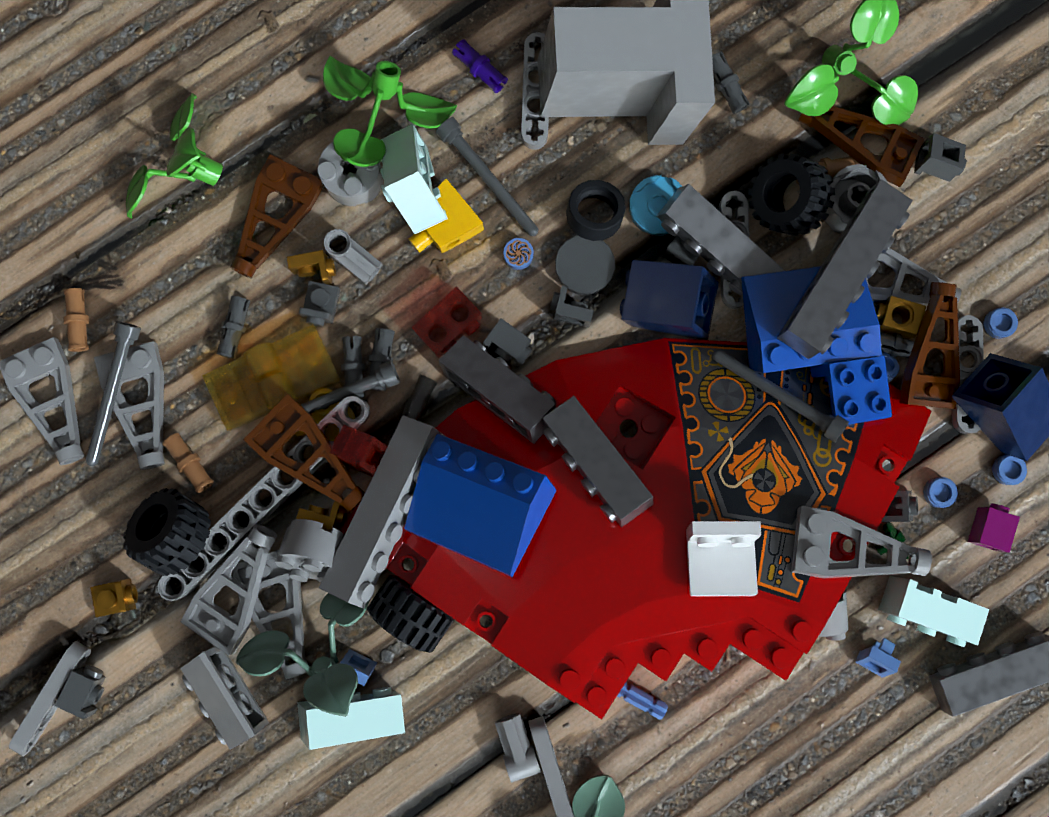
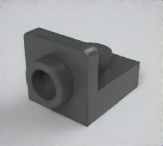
[298,281,340,327]
[550,285,594,328]
[881,490,918,522]

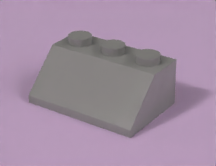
[180,647,269,750]

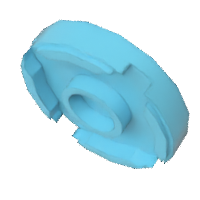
[629,175,682,236]

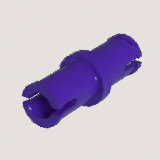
[452,39,508,93]

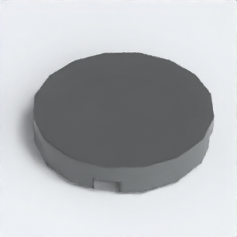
[555,235,615,295]

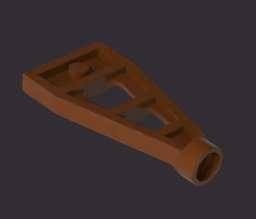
[798,106,925,187]
[230,154,324,279]
[899,282,960,409]
[243,394,365,513]

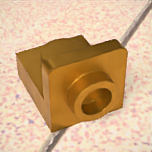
[286,250,336,285]
[296,500,347,531]
[90,579,138,617]

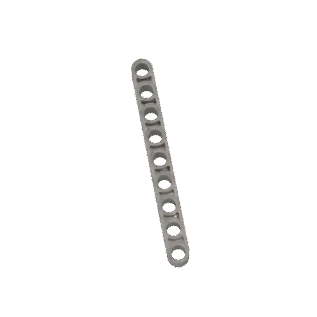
[158,396,370,601]

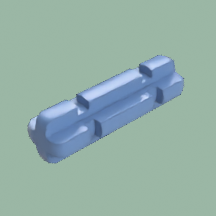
[617,681,668,720]

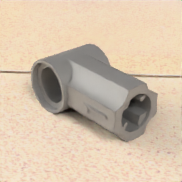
[324,229,383,285]
[495,713,542,783]

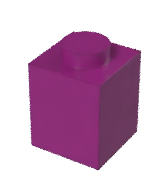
[968,503,1020,553]

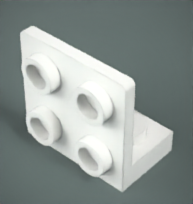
[686,521,761,596]

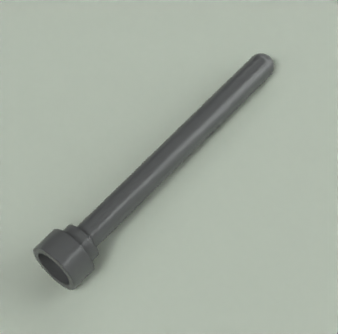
[436,117,539,237]
[86,321,141,466]
[712,350,849,443]
[301,360,400,414]

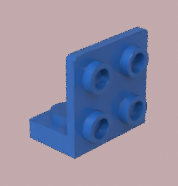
[810,355,892,425]

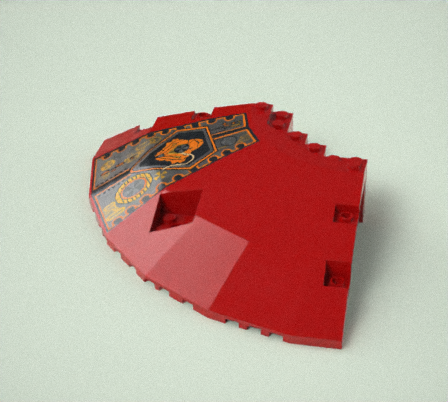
[340,338,932,720]

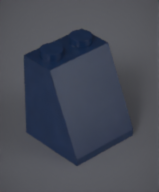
[620,260,719,340]
[952,353,1049,461]

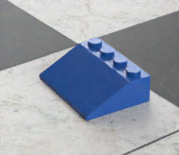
[741,266,882,373]
[404,434,557,577]

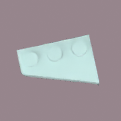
[380,124,448,234]
[878,576,989,648]
[297,687,405,750]

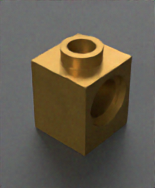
[875,296,927,340]

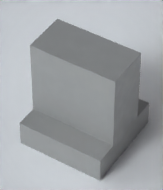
[538,0,715,145]

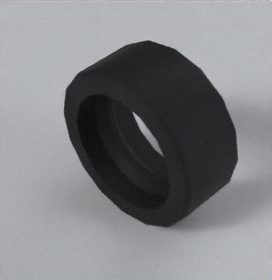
[566,180,626,241]

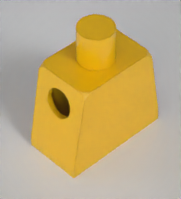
[408,179,484,253]

